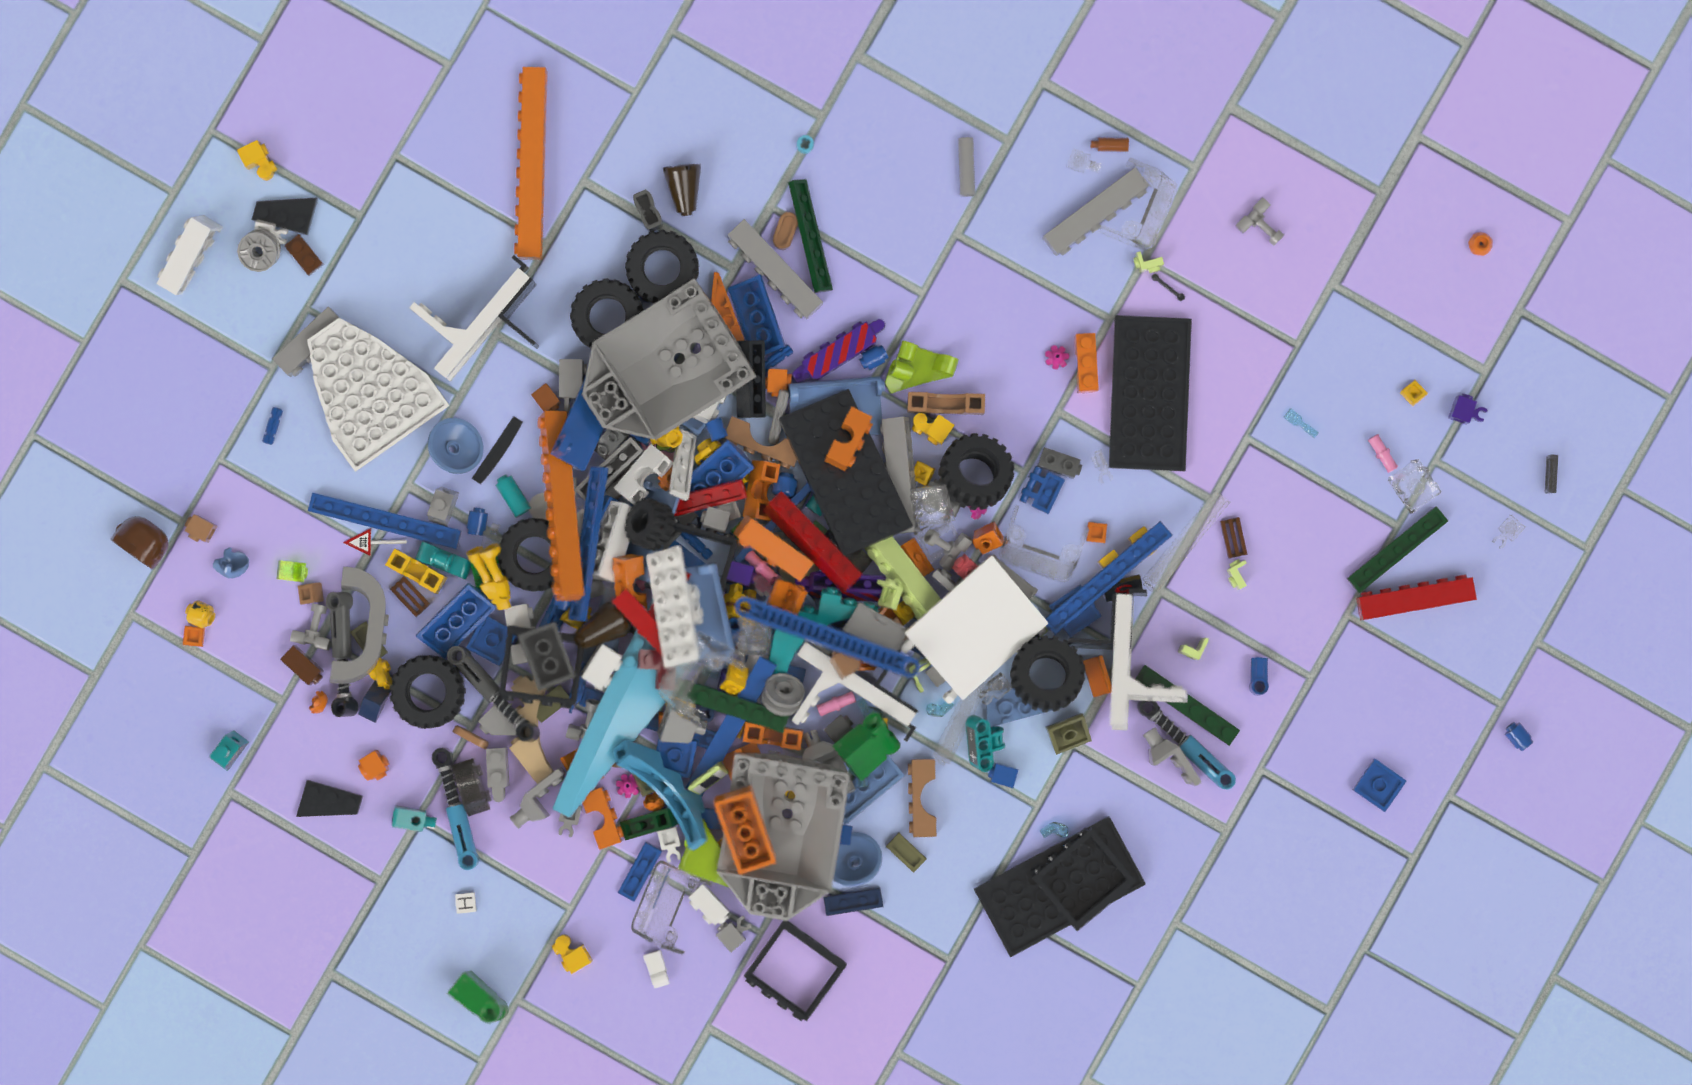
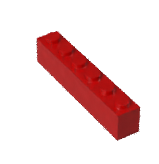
[763,491,862,594]
[1356,574,1477,620]

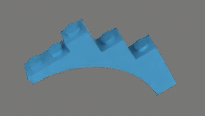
[613,739,707,851]

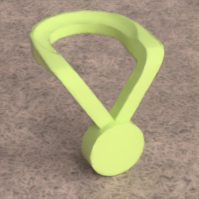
[909,658,931,693]

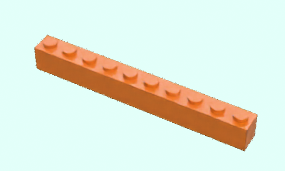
[514,67,547,260]
[537,411,584,601]

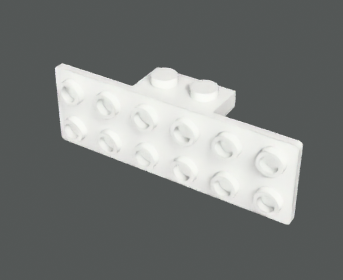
[646,546,703,668]

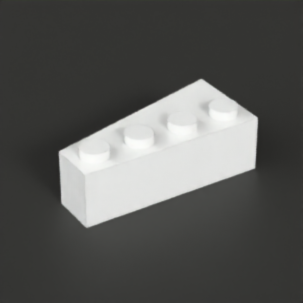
[157,215,223,295]
[593,501,632,583]

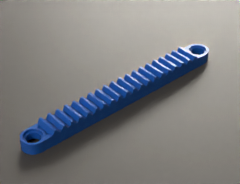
[735,597,920,678]

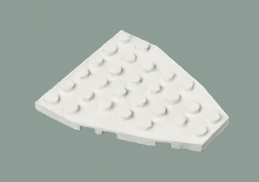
[307,318,450,472]

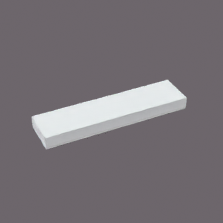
[669,429,697,501]

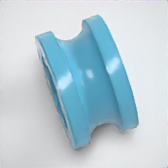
[797,135,814,154]

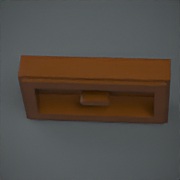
[1220,517,1248,559]
[390,576,430,617]

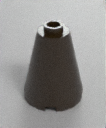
[663,164,701,216]
[574,602,629,649]

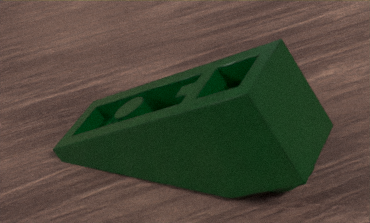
[620,807,679,841]

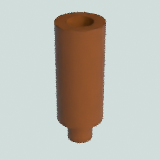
[1090,137,1129,152]

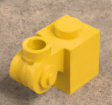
[237,140,278,181]
[911,413,954,446]
[551,934,593,974]

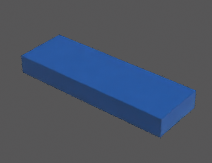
[617,842,662,902]

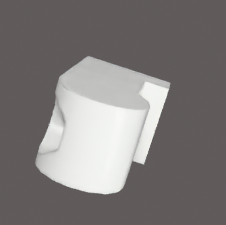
[643,949,670,989]

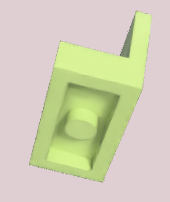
[1178,637,1209,660]

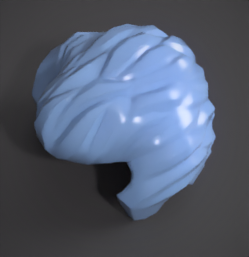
[213,547,249,579]

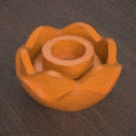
[1468,232,1493,256]
[309,691,328,714]
[643,792,665,812]

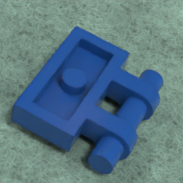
[1019,466,1065,514]

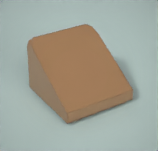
[298,583,324,605]

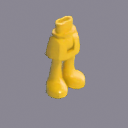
[466,543,511,610]

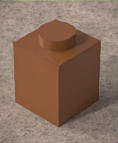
[531,383,561,411]

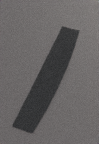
[472,416,523,485]

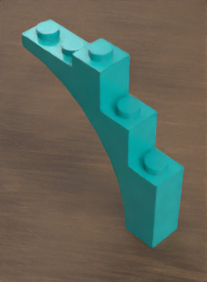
[769,587,878,675]

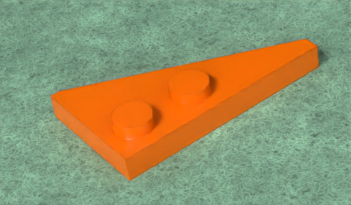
[711,272,744,341]

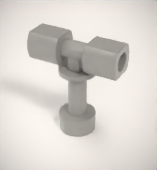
[1235,197,1284,246]
[924,529,973,571]
[290,603,332,651]
[566,699,600,741]

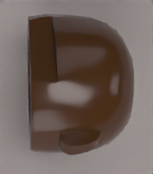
[111,516,169,570]

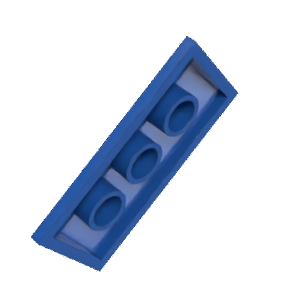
[728,274,786,356]
[690,440,754,517]
[416,583,497,659]

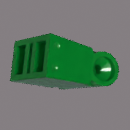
[832,712,901,782]
[447,970,509,1023]

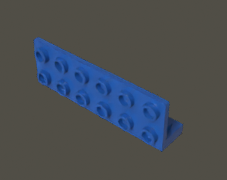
[550,377,604,471]

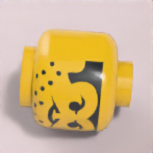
[185,600,216,629]

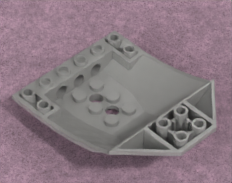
[582,278,757,440]
[717,753,850,921]

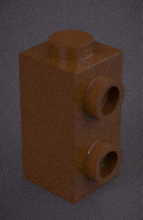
[280,645,324,685]

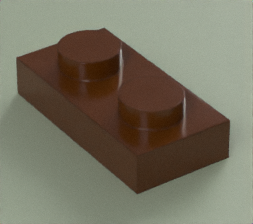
[284,234,324,276]

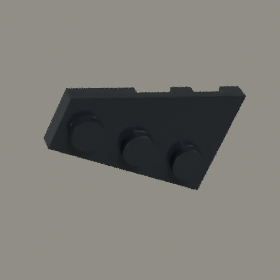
[252,198,318,235]
[296,780,363,817]

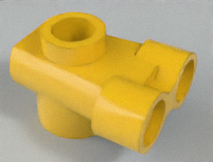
[369,658,393,690]

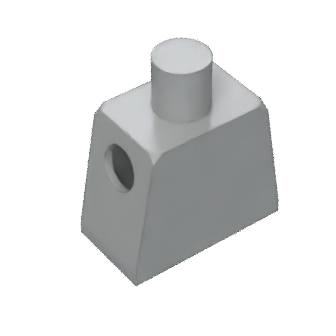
[427,487,459,527]
[657,700,706,743]

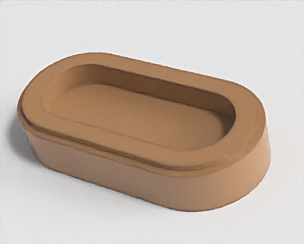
[773,212,798,250]
[452,725,489,750]

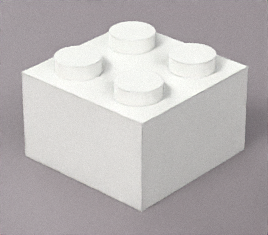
[580,644,623,690]

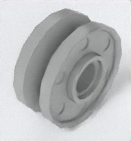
[237,229,281,272]
[761,673,805,716]

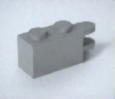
[559,359,587,414]
[486,747,510,803]

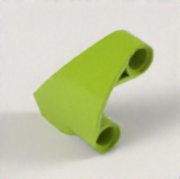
[885,341,959,394]
[678,819,729,888]

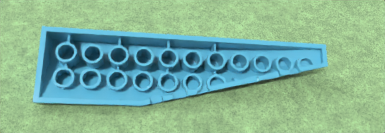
[552,598,690,818]

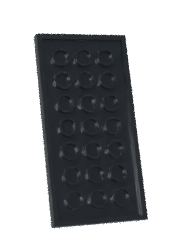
[1108,315,1192,472]
[779,389,913,557]
[974,816,1146,958]

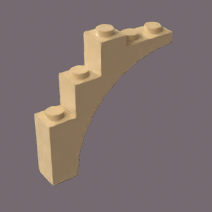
[509,675,554,784]

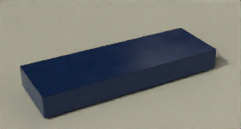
[823,888,883,916]

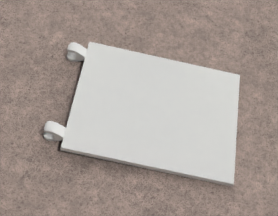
[899,555,1048,704]

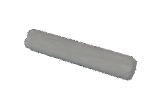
[768,389,789,445]

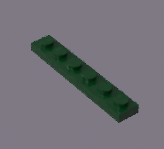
[788,179,833,293]
[1346,506,1448,593]
[1134,665,1240,746]
[674,677,789,733]

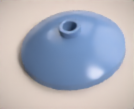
[428,418,484,474]
[833,832,882,887]

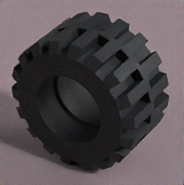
[625,498,675,551]

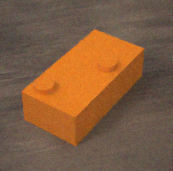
[733,515,814,581]
[714,785,776,875]

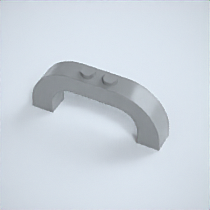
[330,566,389,684]

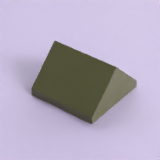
[1045,713,1092,755]

